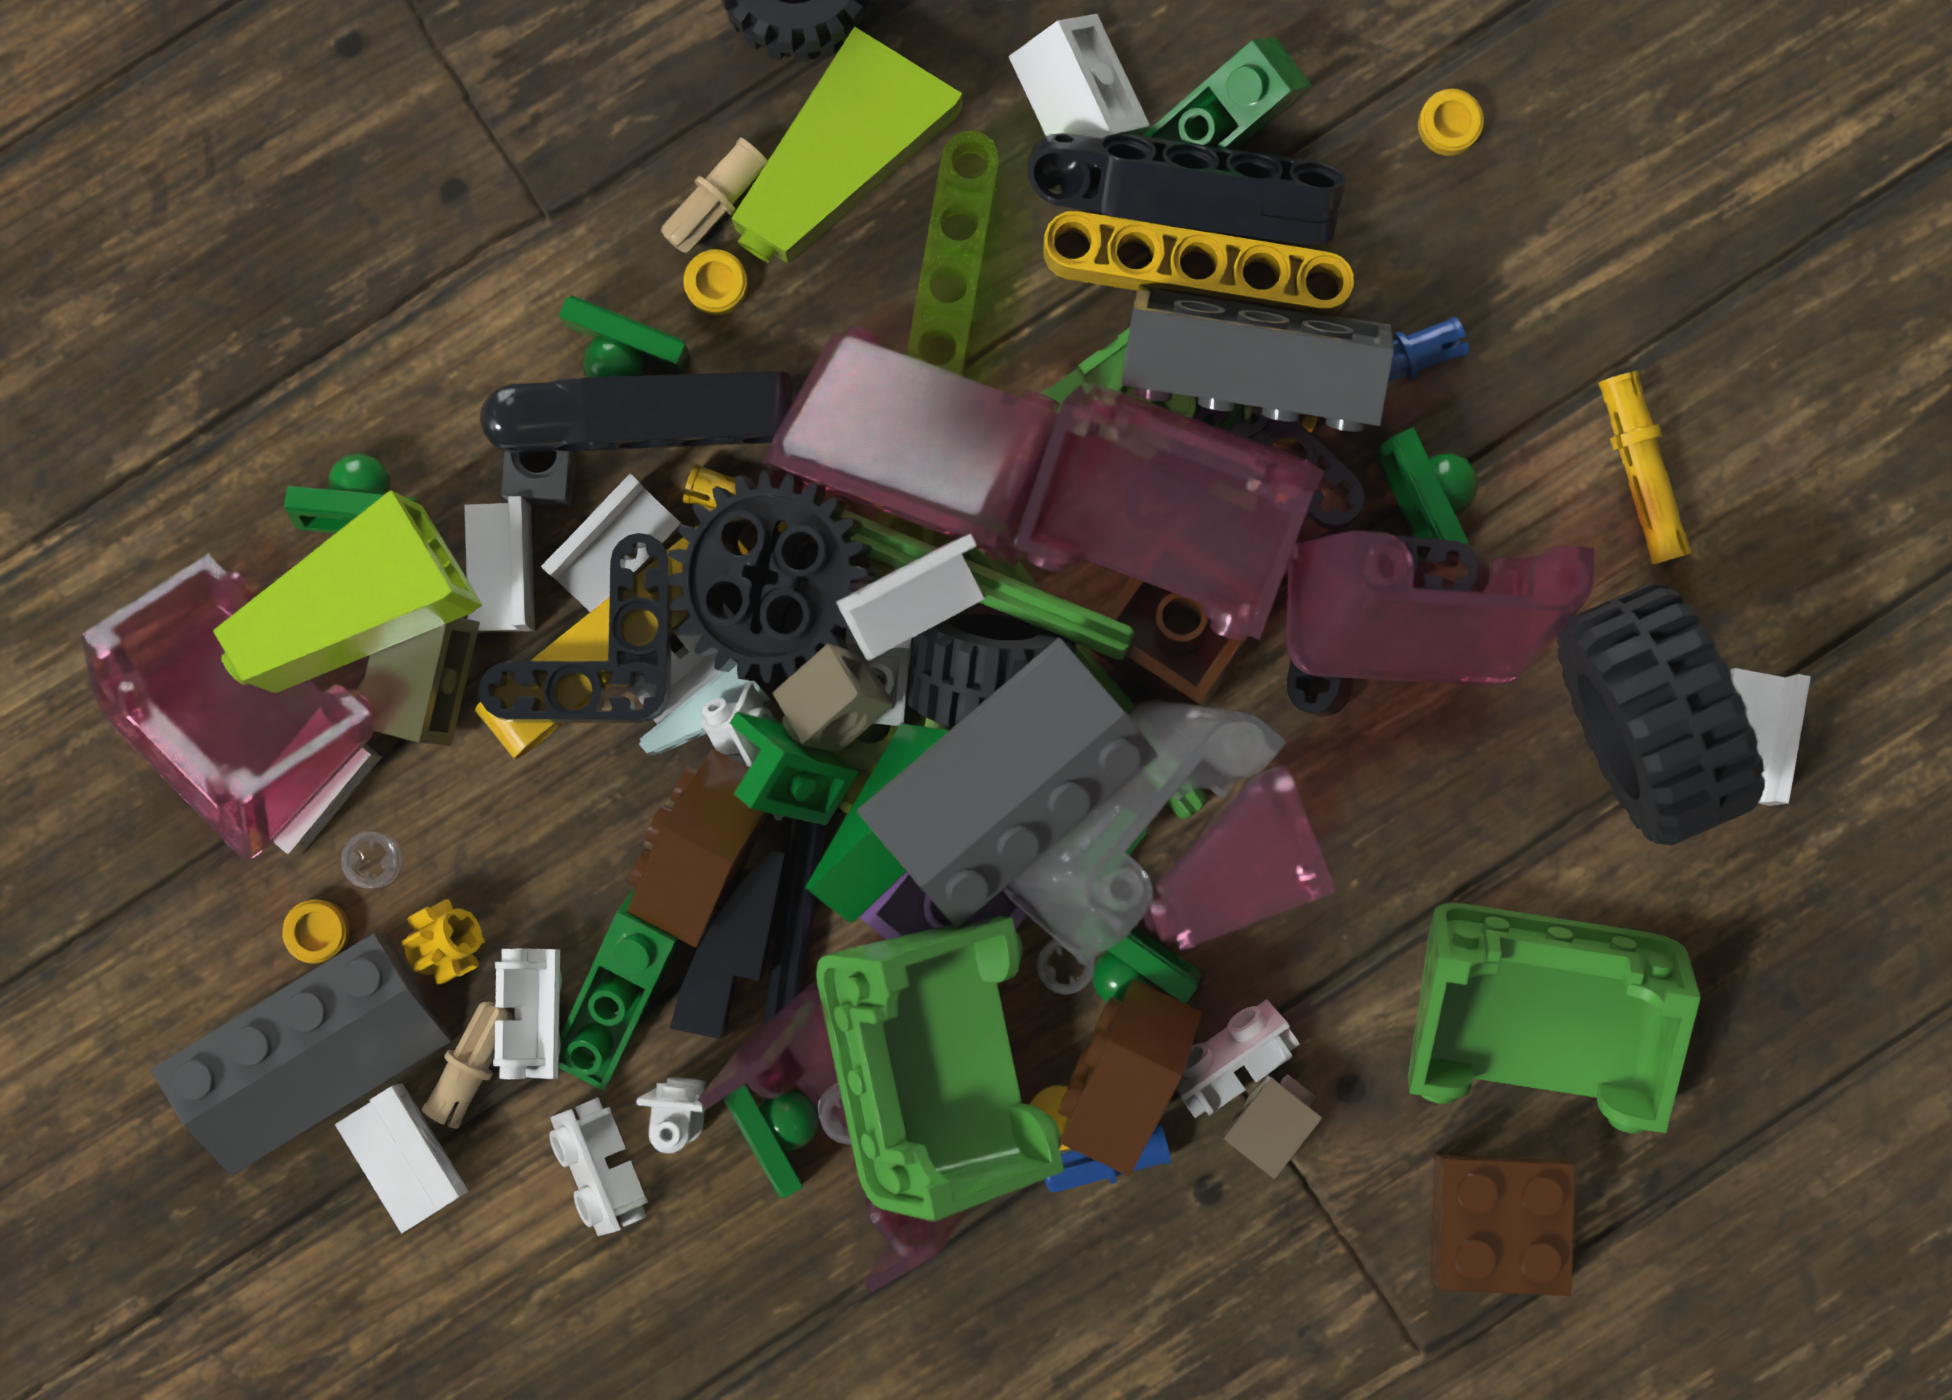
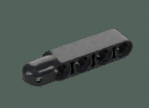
[1028,133,1346,245]
[480,371,796,453]

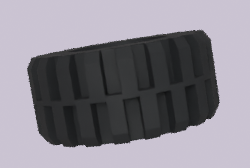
[1556,583,1766,845]

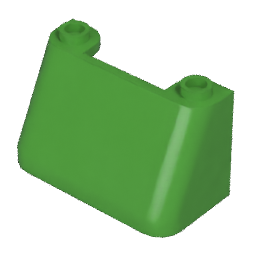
[1408,903,1701,1134]
[816,916,1064,1221]

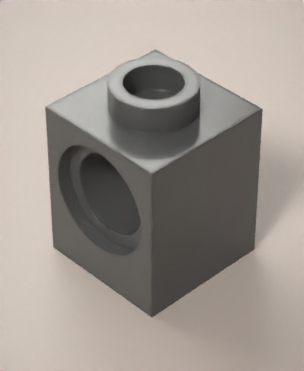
[501,451,577,507]

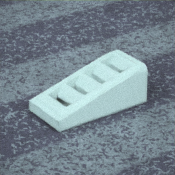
[639,664,772,756]

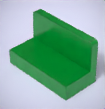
[729,711,859,826]

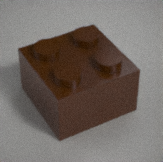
[1091,529,1272,721]
[627,748,768,948]
[1057,979,1202,1176]
[1430,1153,1575,1296]

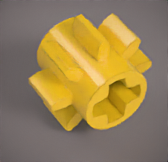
[401,899,485,985]

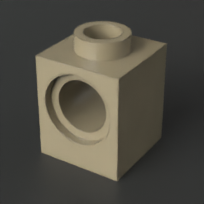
[773,644,894,753]
[1219,1074,1322,1179]

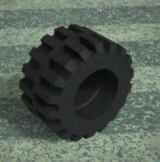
[722,0,876,63]
[906,606,1076,728]

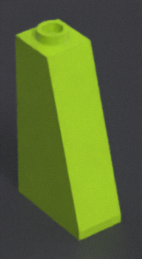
[731,27,963,264]
[213,490,482,693]

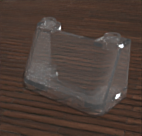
[1002,699,1286,964]

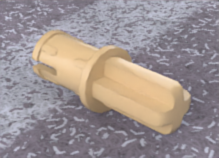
[661,138,768,253]
[422,1002,513,1129]

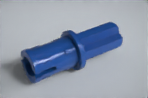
[1388,316,1469,382]
[1044,1123,1171,1193]

